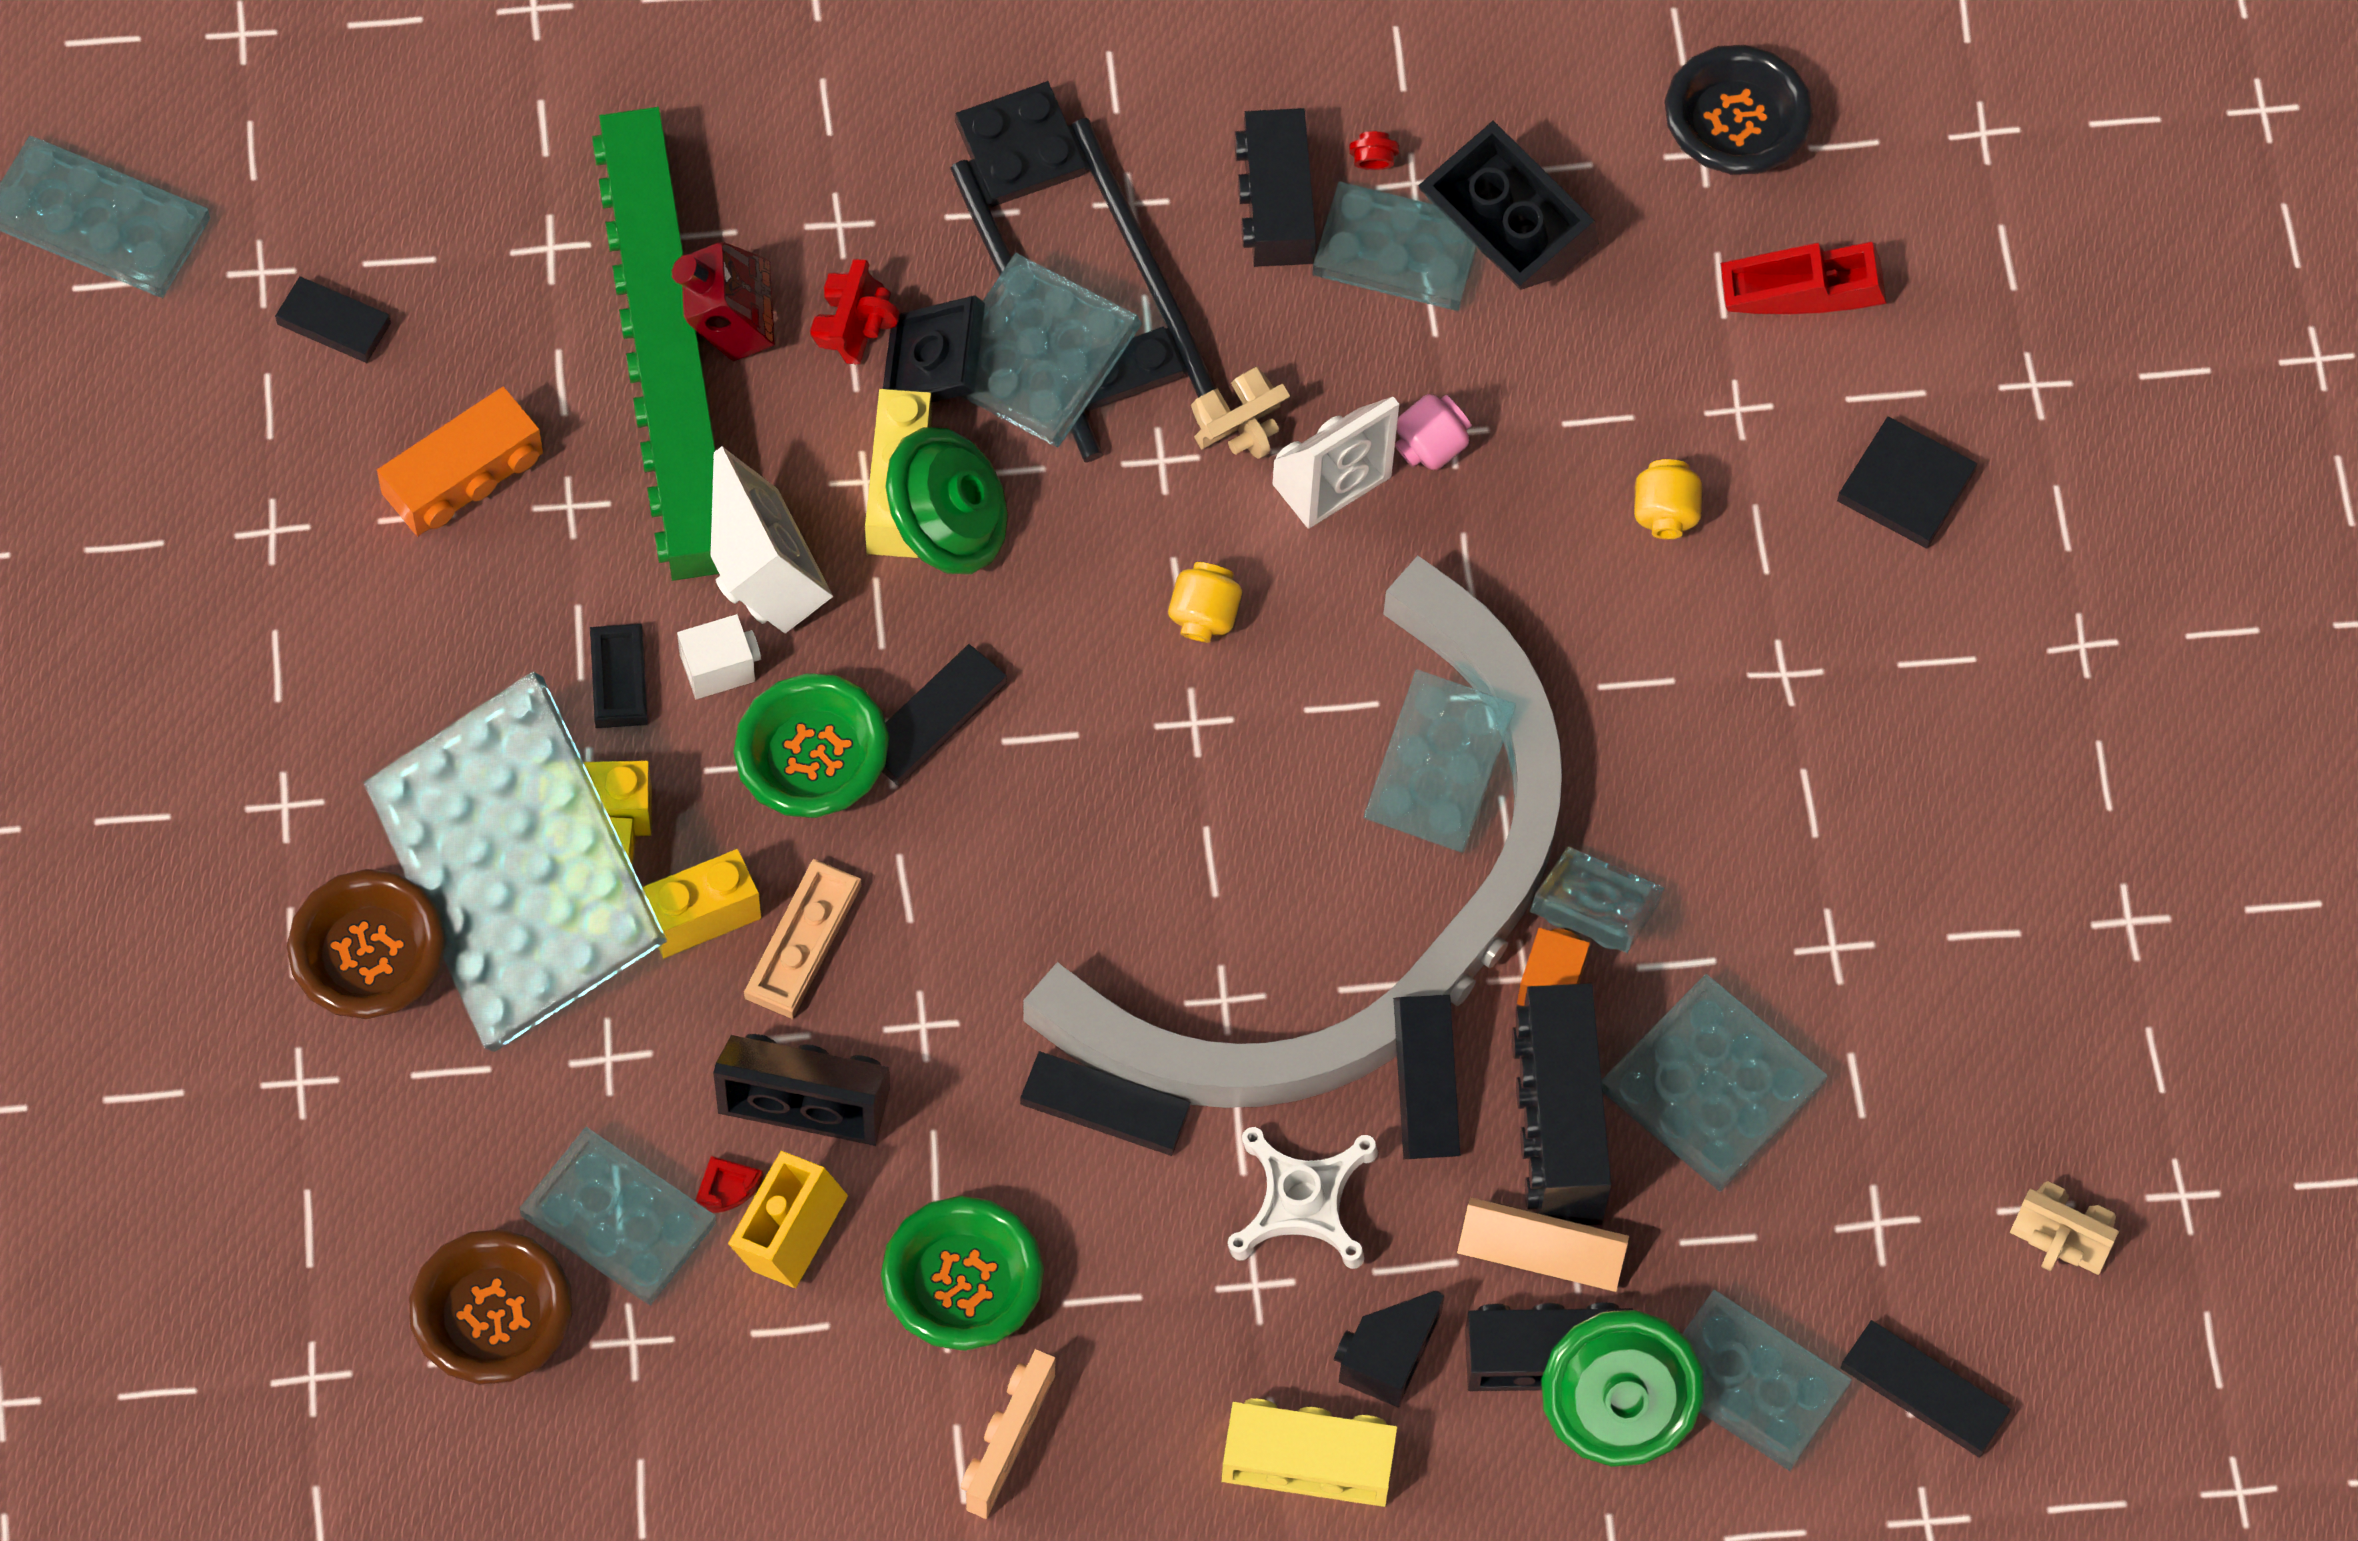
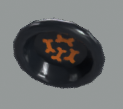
[1664,45,1813,175]

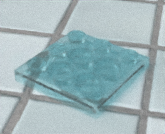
[961,253,1142,448]
[1601,974,1828,1192]

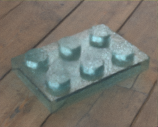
[1312,181,1477,311]
[1363,669,1516,854]
[519,1127,717,1306]
[1682,1290,1852,1472]

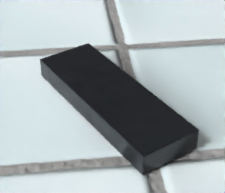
[882,644,1007,786]
[1393,995,1461,1160]
[1020,1051,1191,1156]
[1840,1320,2011,1458]

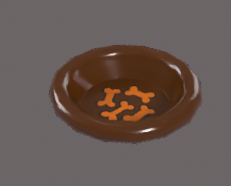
[286,869,447,1019]
[409,1229,573,1385]

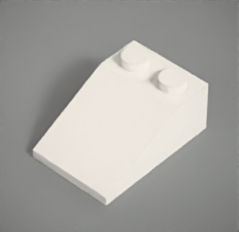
[1272,397,1399,529]
[711,447,833,634]

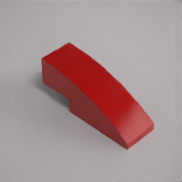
[1720,241,1887,315]

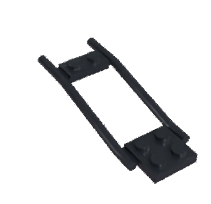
[950,81,1216,463]

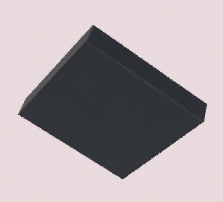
[883,295,985,403]
[1837,416,1978,549]

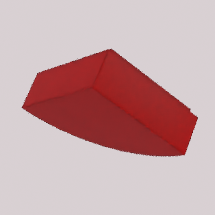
[694,1156,763,1213]

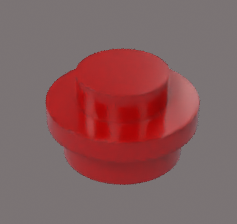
[1349,131,1399,170]

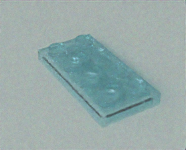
[0,135,210,299]

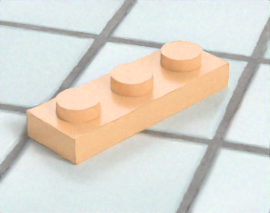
[961,1349,1055,1519]

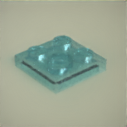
[1530,846,1665,954]

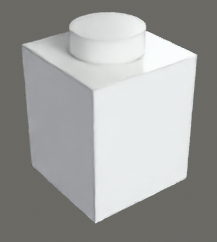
[677,614,761,700]

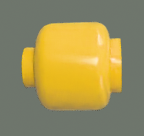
[1634,459,1702,539]
[1168,562,1242,643]

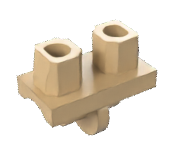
[1191,366,1290,459]
[2010,1181,2119,1275]

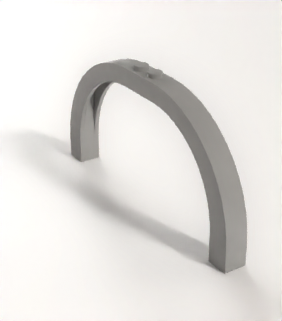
[1023,555,1562,1108]

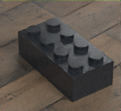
[1512,983,1611,1225]

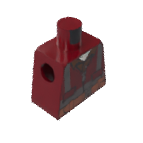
[672,242,775,361]

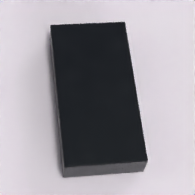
[275,276,391,363]
[590,624,648,728]

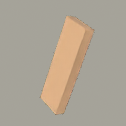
[744,859,861,1019]
[1457,1197,1629,1292]

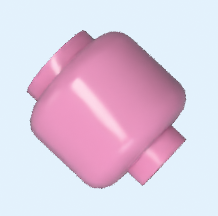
[1395,394,1472,470]

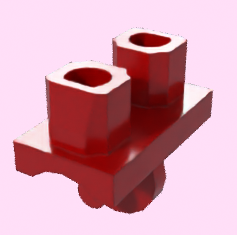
[810,259,900,365]

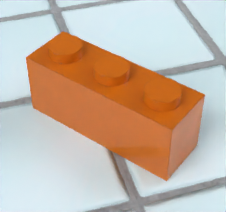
[377,386,543,537]

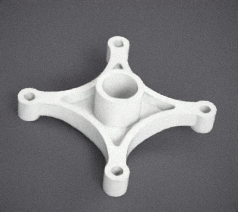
[1228,1127,1378,1269]

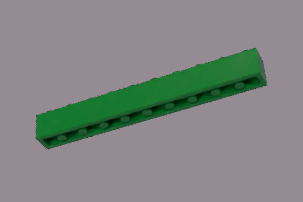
[592,107,719,581]

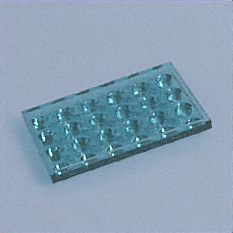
[363,672,667,1052]

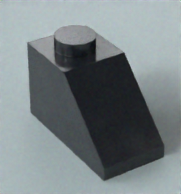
[1334,1291,1445,1408]

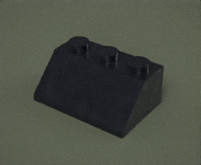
[1418,120,1599,290]
[713,1034,890,1146]

